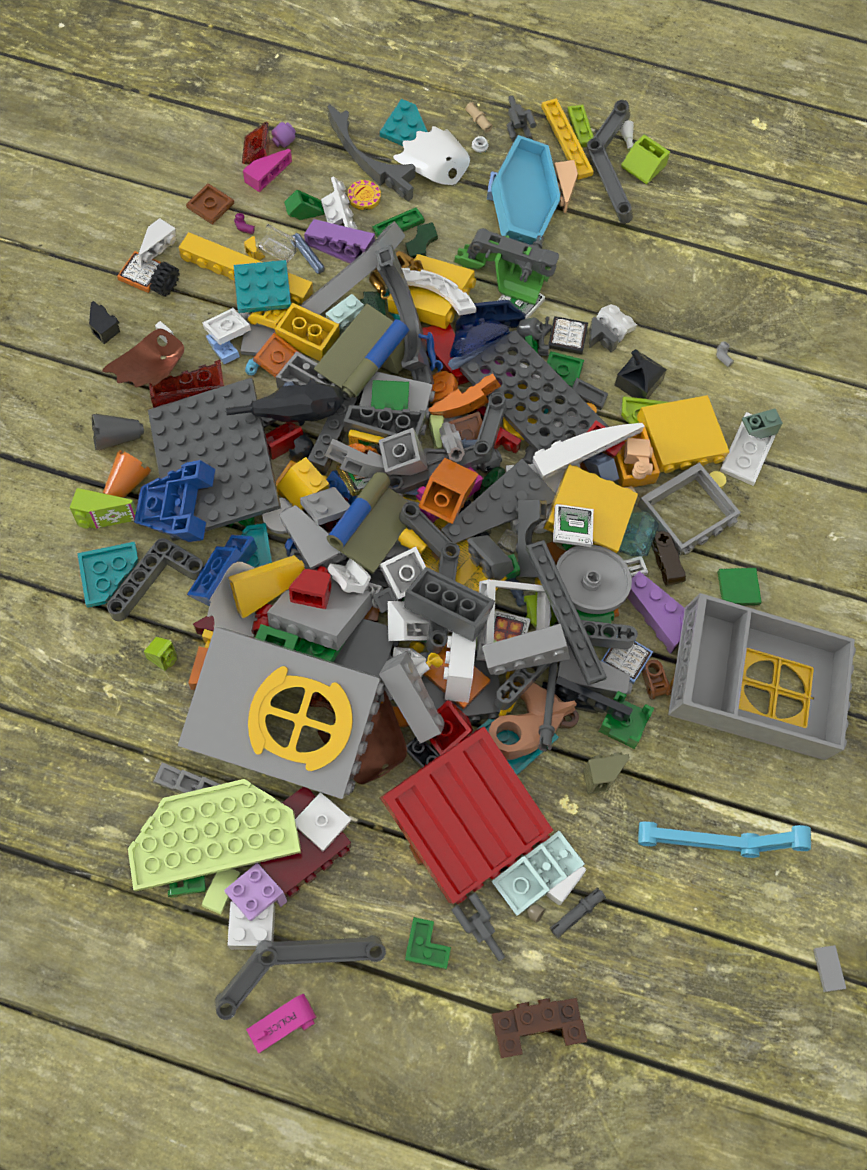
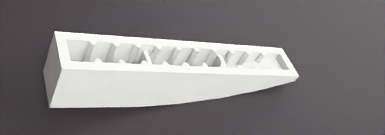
[532,423,644,480]

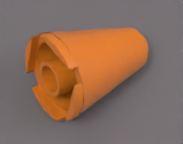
[103,450,151,498]

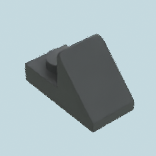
[589,316,619,353]

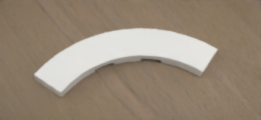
[402,268,476,315]

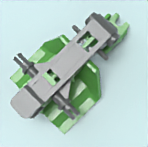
[454,228,559,305]

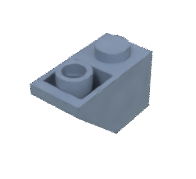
[583,452,619,481]

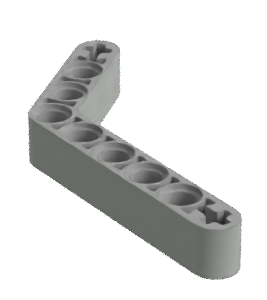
[300,222,406,315]

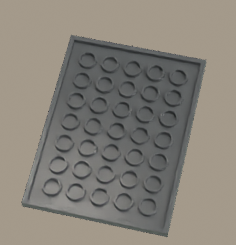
[148,378,281,541]

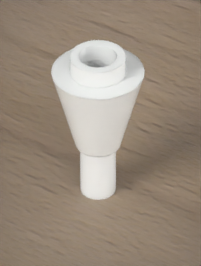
[619,120,634,151]

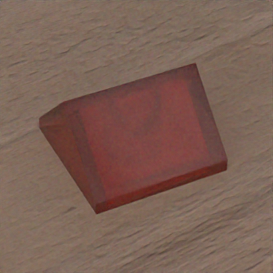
[242,122,270,165]

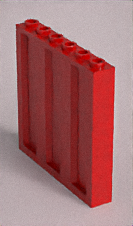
[379,727,554,904]

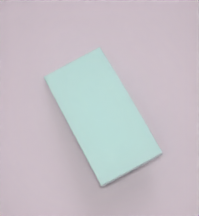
[492,831,585,916]

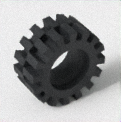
[149,261,180,297]

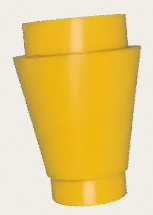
[398,528,427,554]

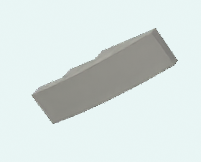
[153,762,221,794]

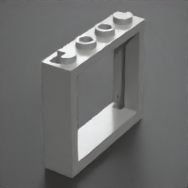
[638,463,741,556]

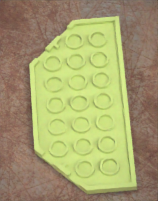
[128,779,301,891]

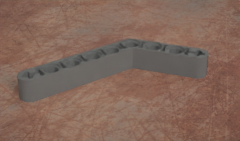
[494,620,638,710]

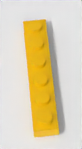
[541,98,594,180]

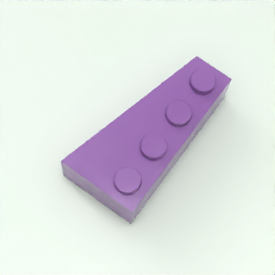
[304,219,375,264]
[627,571,685,654]

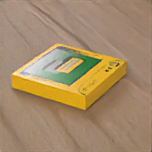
[348,429,384,456]

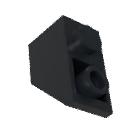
[89,301,120,344]

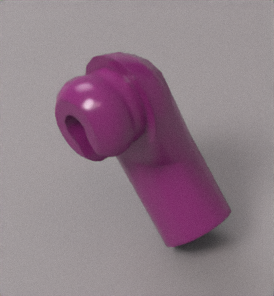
[234,213,255,235]

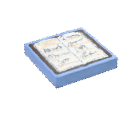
[601,635,653,684]

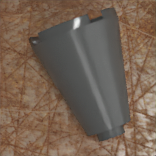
[92,413,144,450]

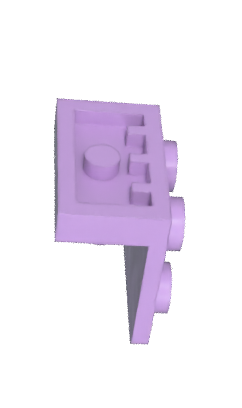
[224,863,287,921]

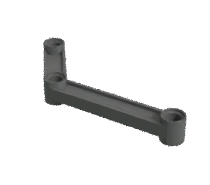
[587,100,633,224]
[389,392,507,495]
[399,502,460,654]
[215,935,386,1020]

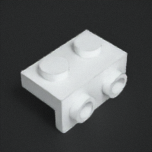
[596,304,637,342]
[327,558,371,594]

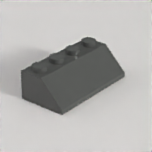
[404,567,495,642]

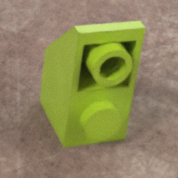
[144,637,177,671]

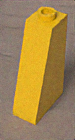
[228,555,305,618]

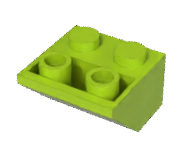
[621,134,670,184]

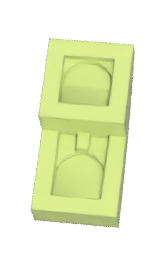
[202,869,240,915]

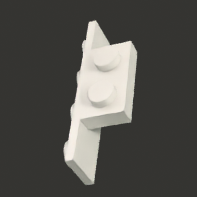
[321,176,357,229]

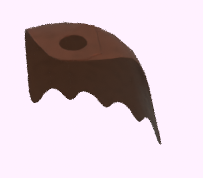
[102,328,184,387]
[317,690,407,785]

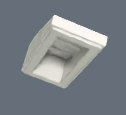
[546,866,586,906]

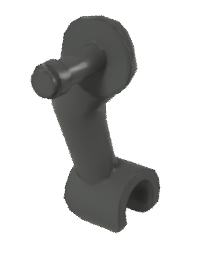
[537,316,552,356]

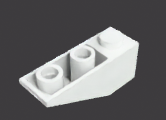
[139,218,176,267]

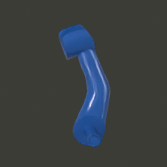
[418,332,443,372]

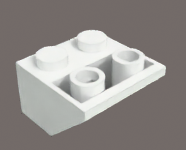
[388,601,434,641]

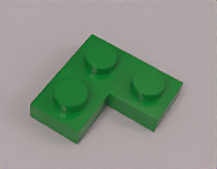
[405,917,451,970]

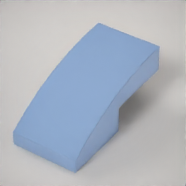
[206,334,240,364]

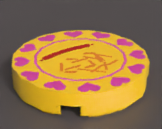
[347,180,381,210]

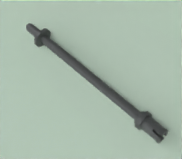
[538,662,558,752]

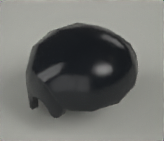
[288,434,314,463]

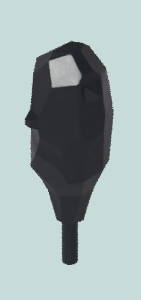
[226,378,344,426]

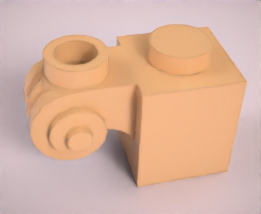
[624,438,653,479]

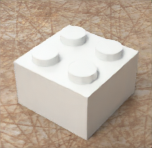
[379,547,426,600]
[228,902,275,950]

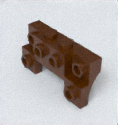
[491,998,588,1059]

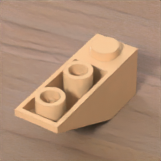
[554,160,578,213]

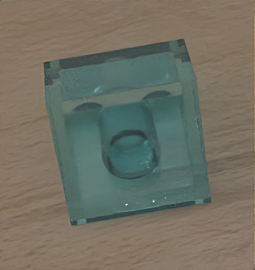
[619,512,659,556]

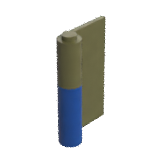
[314,304,410,398]
[327,472,412,574]

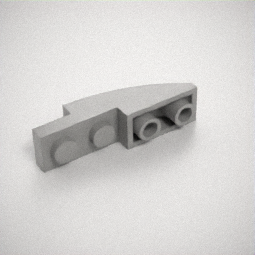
[325,439,392,478]

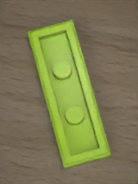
[567,105,594,147]

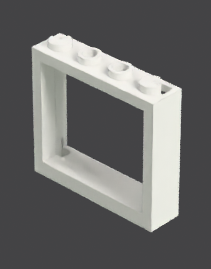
[477,579,551,661]

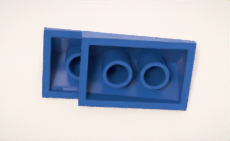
[187,535,258,606]

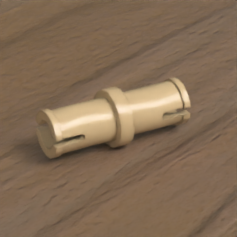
[465,102,493,133]

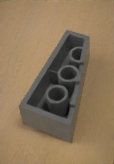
[344,405,426,439]

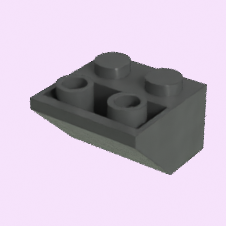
[467,535,514,581]

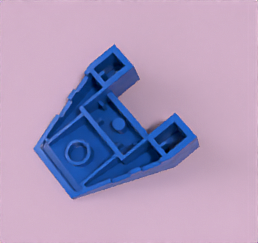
[134,460,215,542]

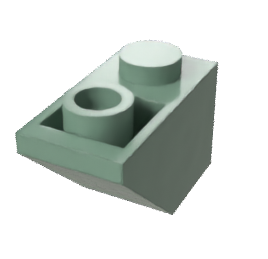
[741,408,783,439]

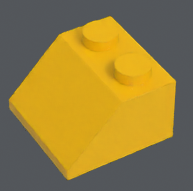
[277,457,329,512]

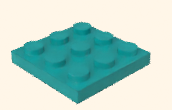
[234,260,291,313]

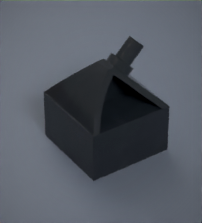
[614,349,667,399]

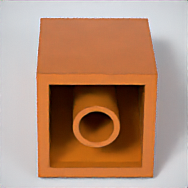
[419,458,479,524]

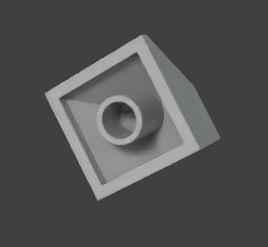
[379,428,428,476]

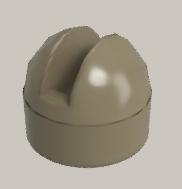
[528,904,546,923]

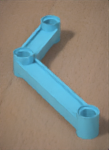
[638,821,811,858]

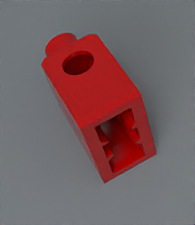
[289,566,332,610]

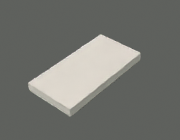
[720,412,776,486]

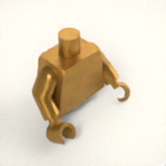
[369,251,424,300]

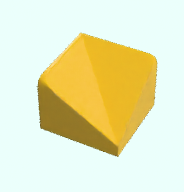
[244,236,265,261]

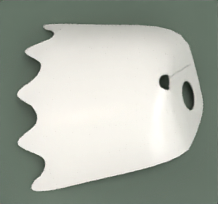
[393,126,470,185]
[207,562,257,637]

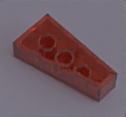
[149,360,224,408]

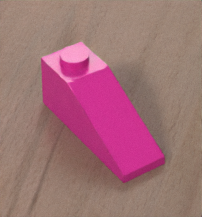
[243,149,292,192]

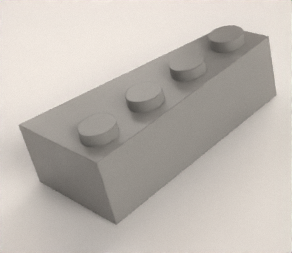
[482,624,570,675]
[379,651,444,743]

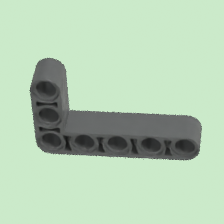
[107,538,204,621]

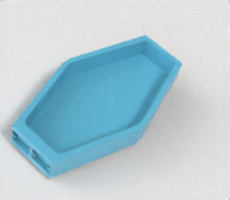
[491,135,560,245]

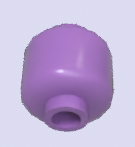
[271,122,296,148]

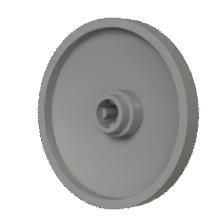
[556,545,632,614]

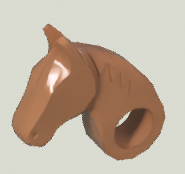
[488,682,577,760]

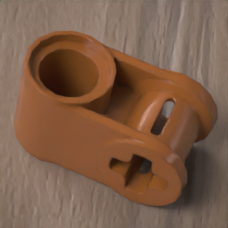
[642,659,671,700]

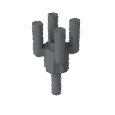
[506,95,537,142]
[451,893,506,961]

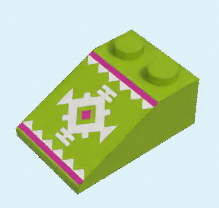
[70,488,136,529]

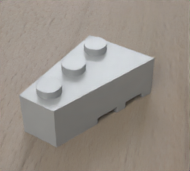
[276,351,337,389]

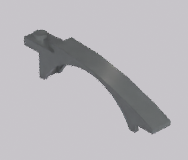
[327,104,416,202]
[375,245,434,384]

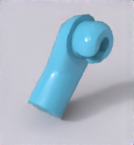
[245,358,260,375]

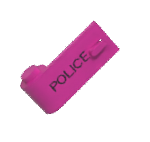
[246,994,317,1053]

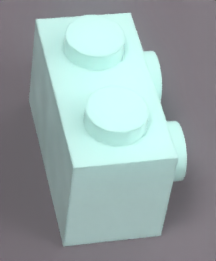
[325,294,364,335]

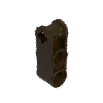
[651,531,686,586]

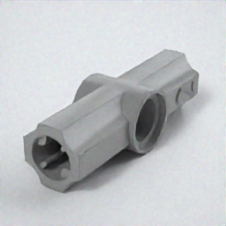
[439,422,465,462]

